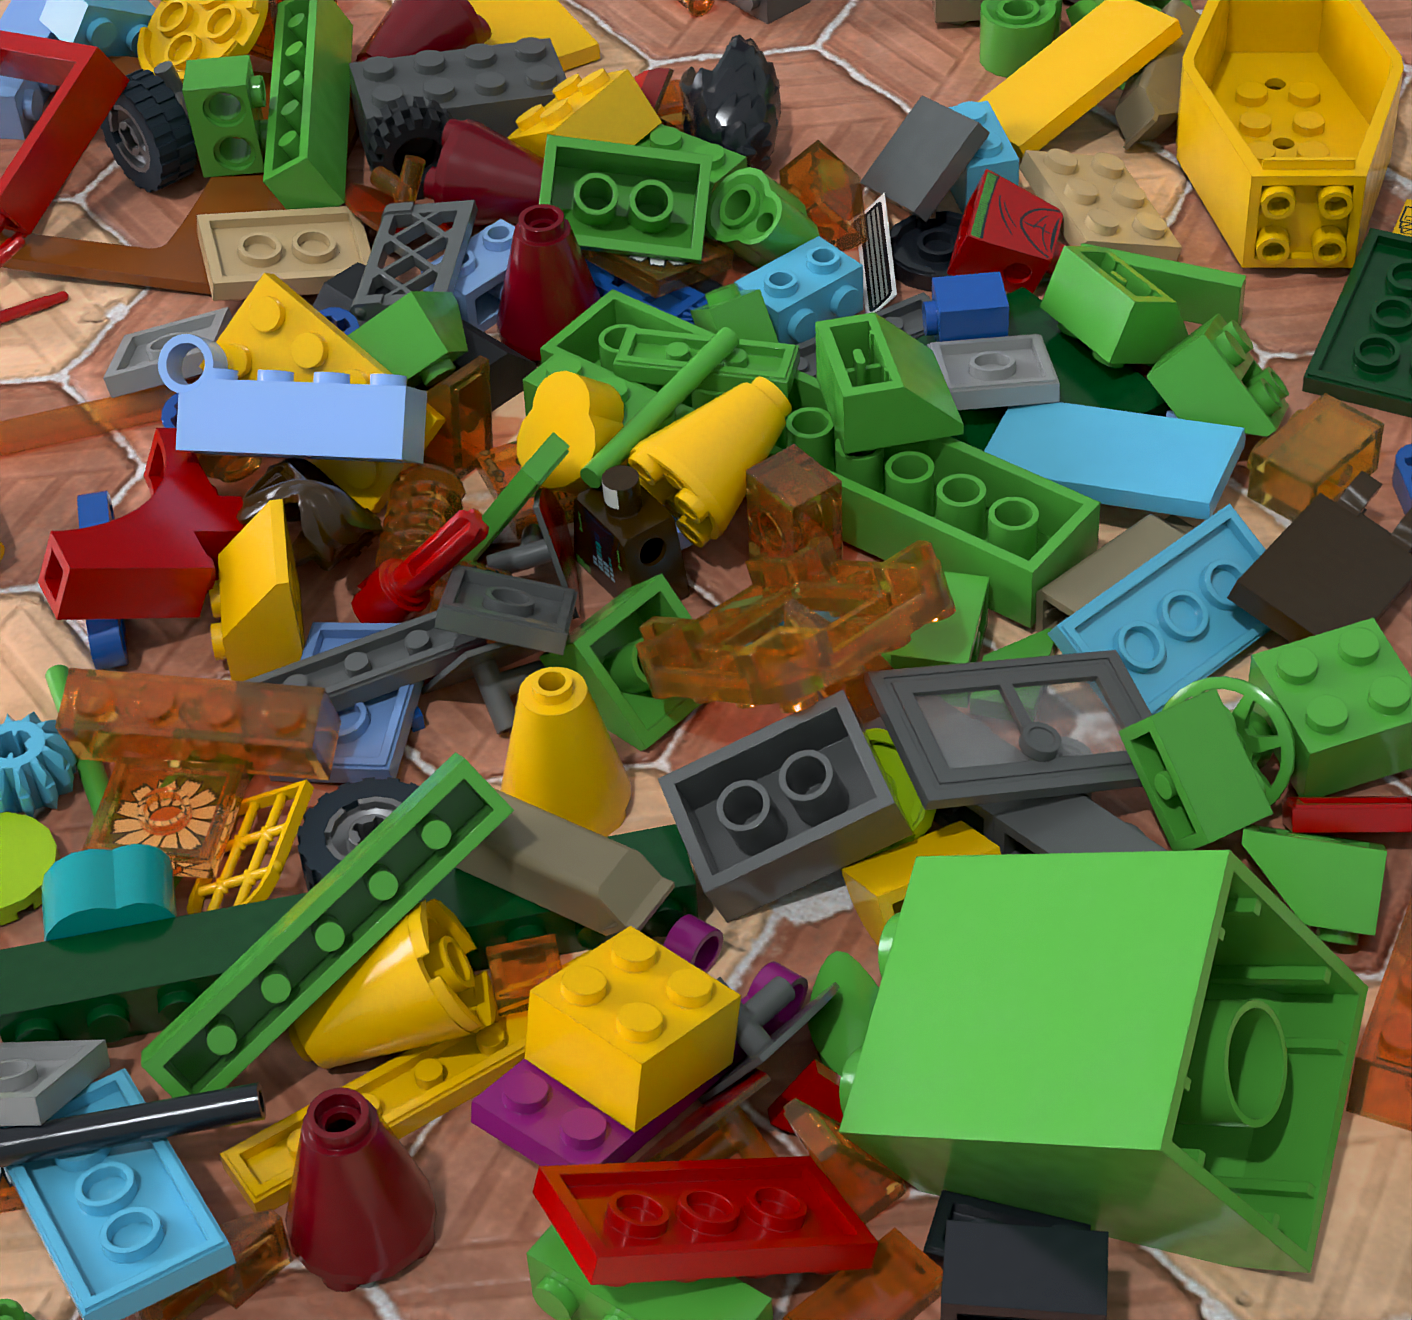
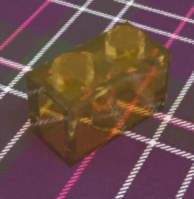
[1247,393,1385,522]

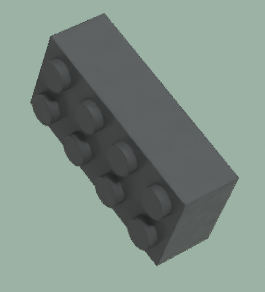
[349,37,567,172]

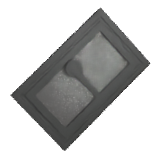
[864,650,1152,810]

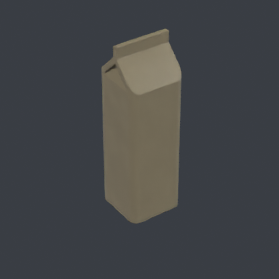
[1115,0,1201,150]
[1036,513,1195,649]
[455,788,675,936]

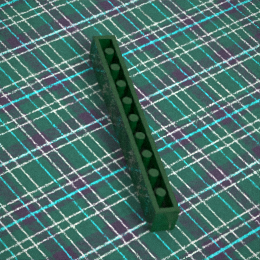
[0,824,699,1043]

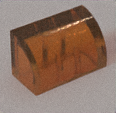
[779,140,867,251]

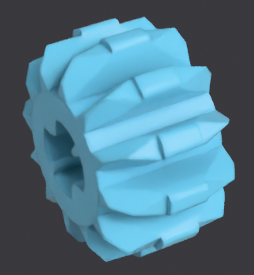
[0,712,77,817]

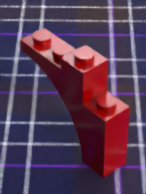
[38,428,247,620]

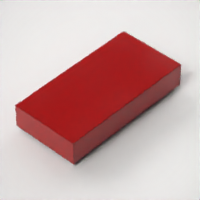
[1282,796,1412,833]

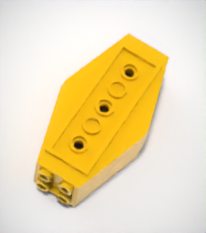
[1175,0,1404,268]

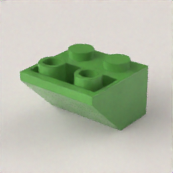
[1040,246,1188,368]
[815,312,964,454]
[1146,313,1289,437]

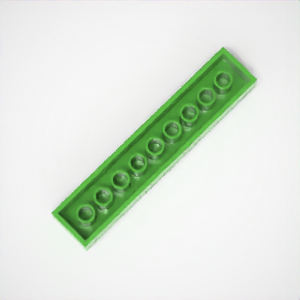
[540,289,1101,628]

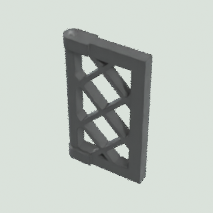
[350,200,478,321]

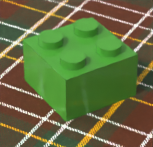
[1248,618,1412,797]

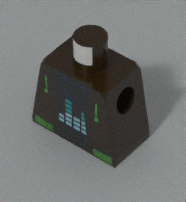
[574,465,690,601]

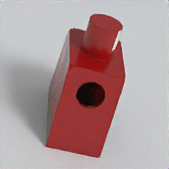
[947,169,1068,293]

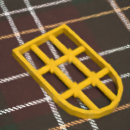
[187,779,314,915]

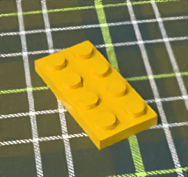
[199,273,447,513]

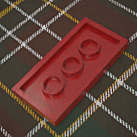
[532,1156,879,1287]

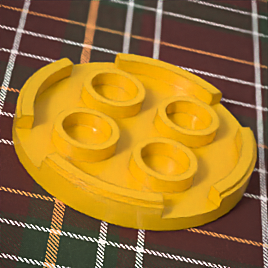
[137,0,269,83]

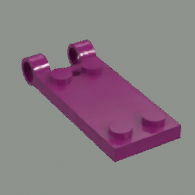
[471,914,808,1166]

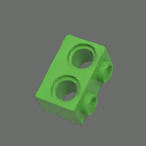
[182,55,268,178]

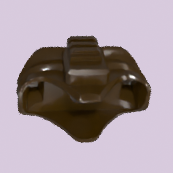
[236,457,384,571]

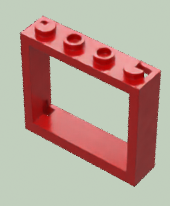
[0,30,130,235]

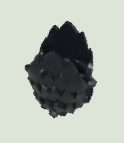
[679,34,781,172]

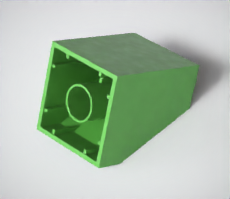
[839,850,1368,1273]

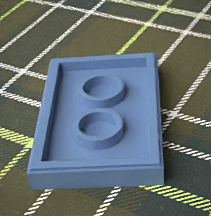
[265,622,424,783]

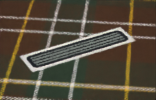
[855,192,897,314]

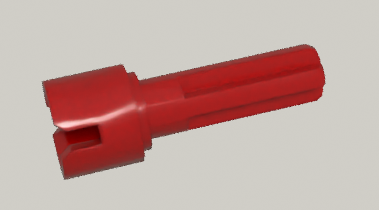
[351,508,489,623]

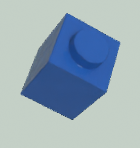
[922,272,1009,342]

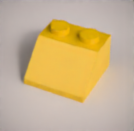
[209,499,305,684]

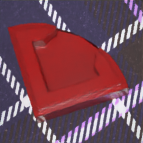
[767,1059,843,1135]

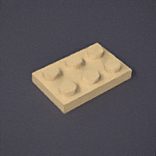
[1019,148,1182,261]
[197,205,371,301]

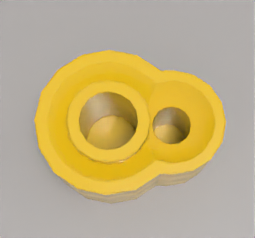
[517,371,629,495]

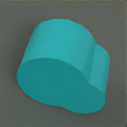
[42,844,177,941]

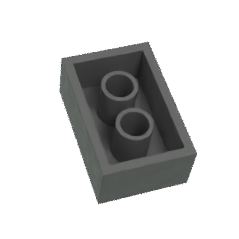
[658,690,913,923]

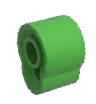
[979,0,1062,78]
[706,167,820,268]

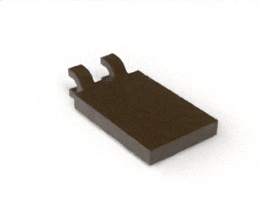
[1227,471,1412,643]

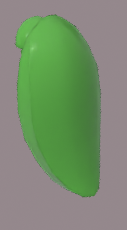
[808,951,879,1076]

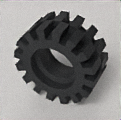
[364,96,452,200]

